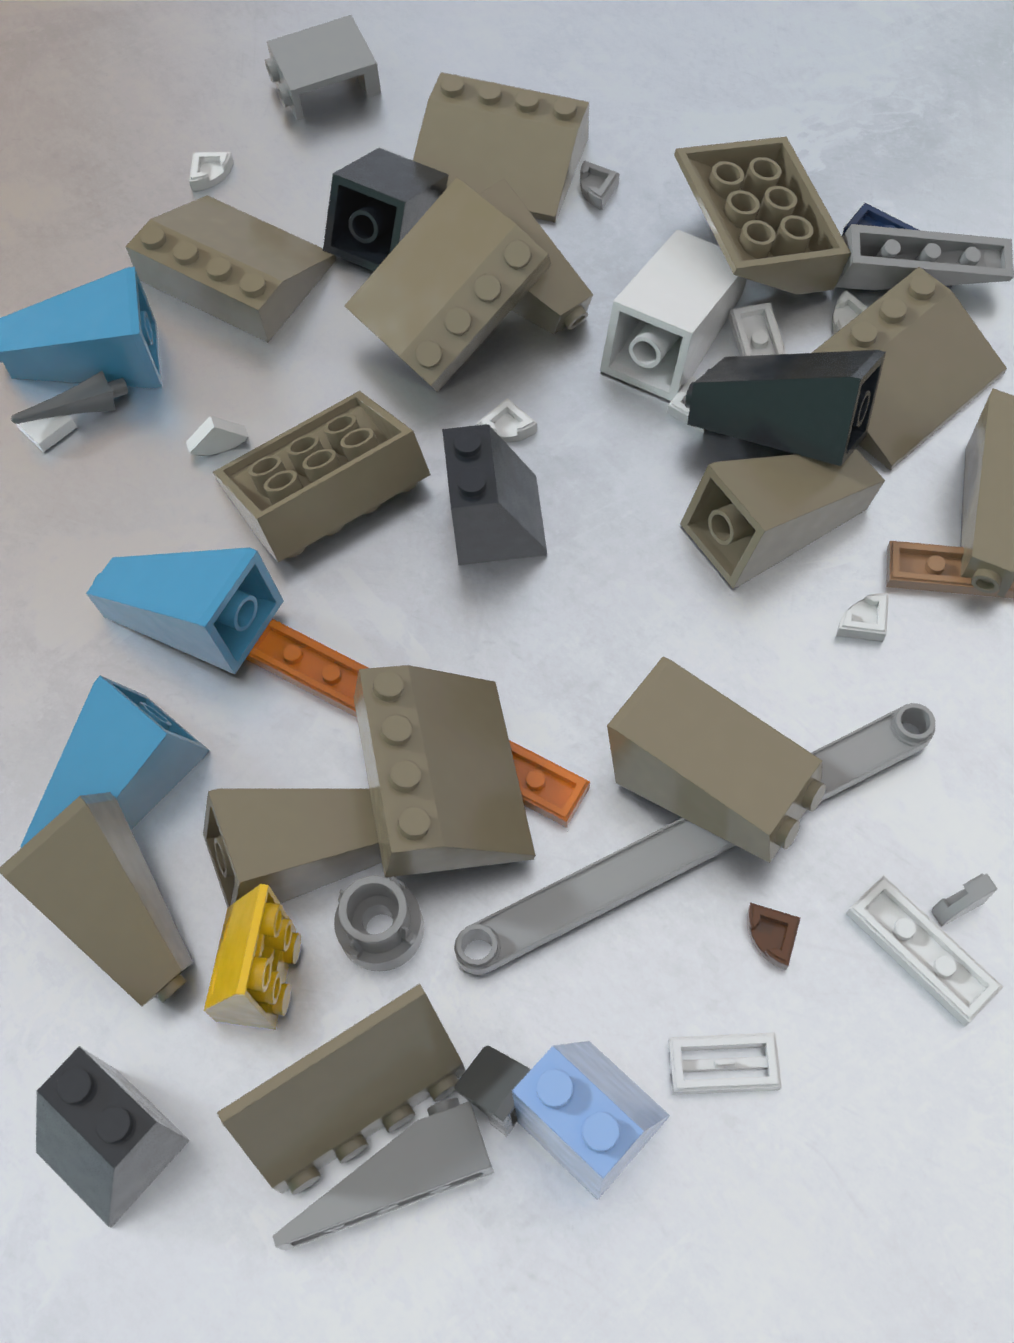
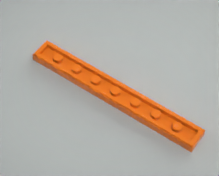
[246,618,590,828]

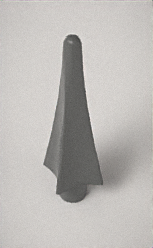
[11,371,128,424]

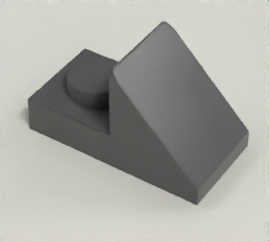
[455,1046,531,1137]

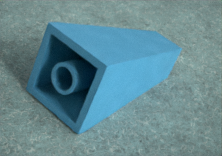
[0,267,162,388]
[86,547,284,674]
[20,675,210,848]

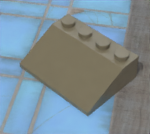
[413,72,589,222]
[674,136,851,295]
[344,177,551,393]
[125,195,337,343]
[812,267,1007,470]
[213,391,431,563]
[354,665,536,878]
[217,984,466,1195]

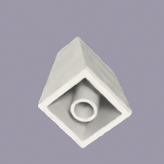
[600,229,747,401]

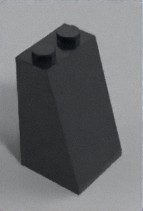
[685,350,886,466]

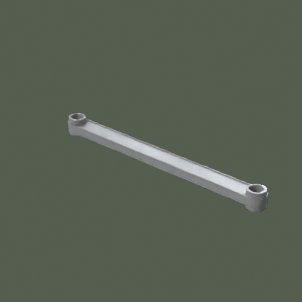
[454,703,935,975]

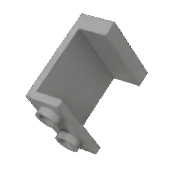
[265,15,381,121]

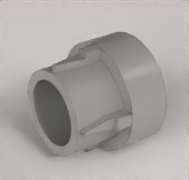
[334,876,424,971]

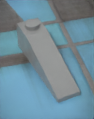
[835,224,1014,291]
[273,1098,494,1251]

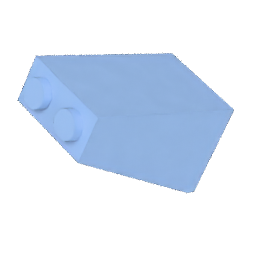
[512,1041,670,1200]

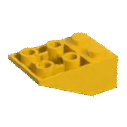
[204,884,301,1030]

